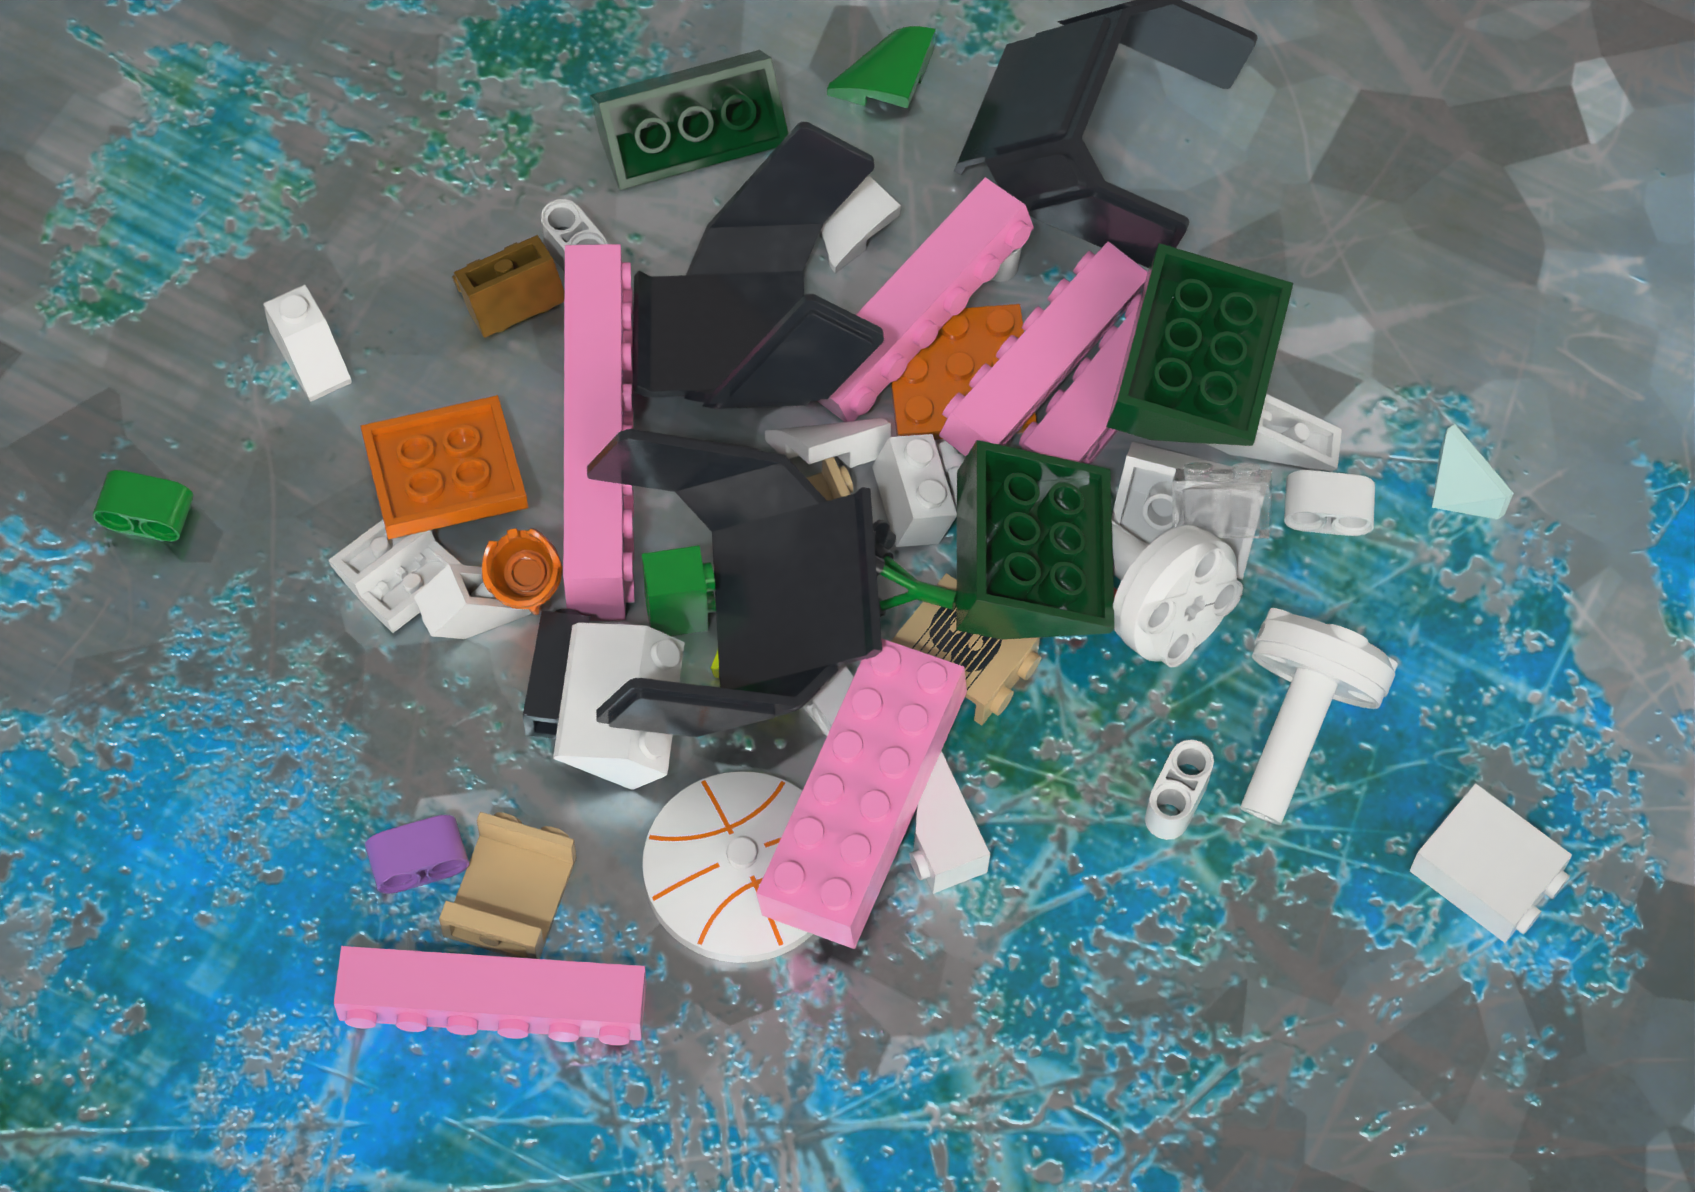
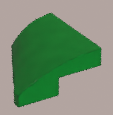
[827,26,936,109]

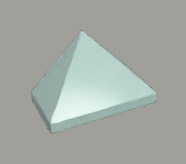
[1432,424,1513,519]

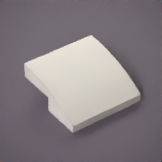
[328,519,463,633]

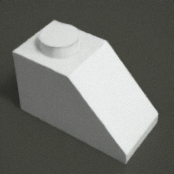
[263,285,352,402]
[414,564,531,639]

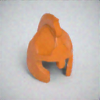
[482,528,563,615]

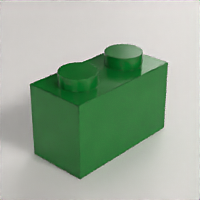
[642,545,716,636]

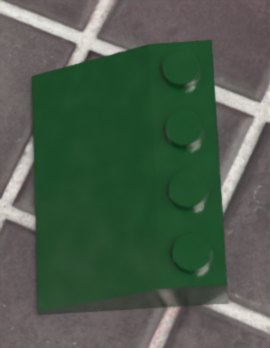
[1106,243,1294,446]
[956,440,1115,640]

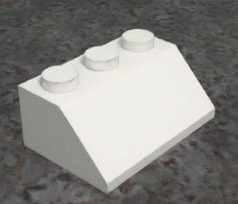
[1112,441,1269,580]
[553,623,685,790]

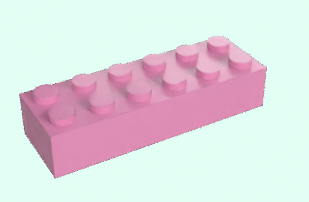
[756,638,967,949]

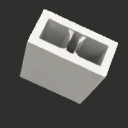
[1410,783,1572,943]

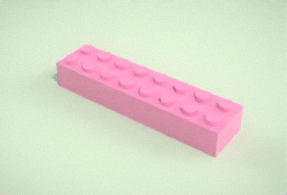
[563,244,635,621]

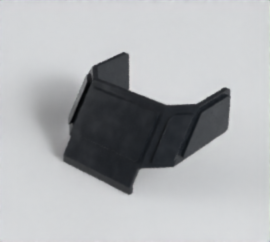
[954,0,1258,268]
[632,122,884,409]
[587,429,882,737]

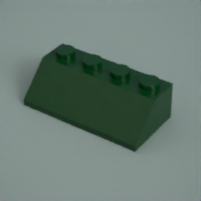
[590,50,789,190]

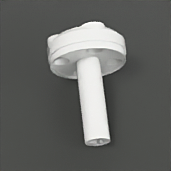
[1112,521,1243,667]
[1240,608,1398,825]

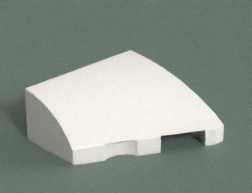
[819,175,901,273]
[765,418,891,468]

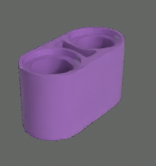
[365,815,469,894]

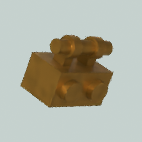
[452,235,565,338]

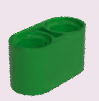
[93,470,194,542]

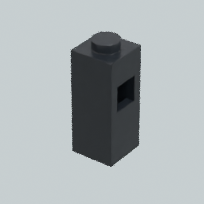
[523,609,590,739]

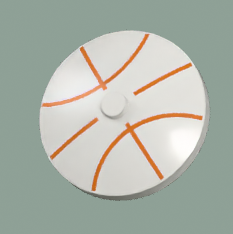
[643,771,813,963]

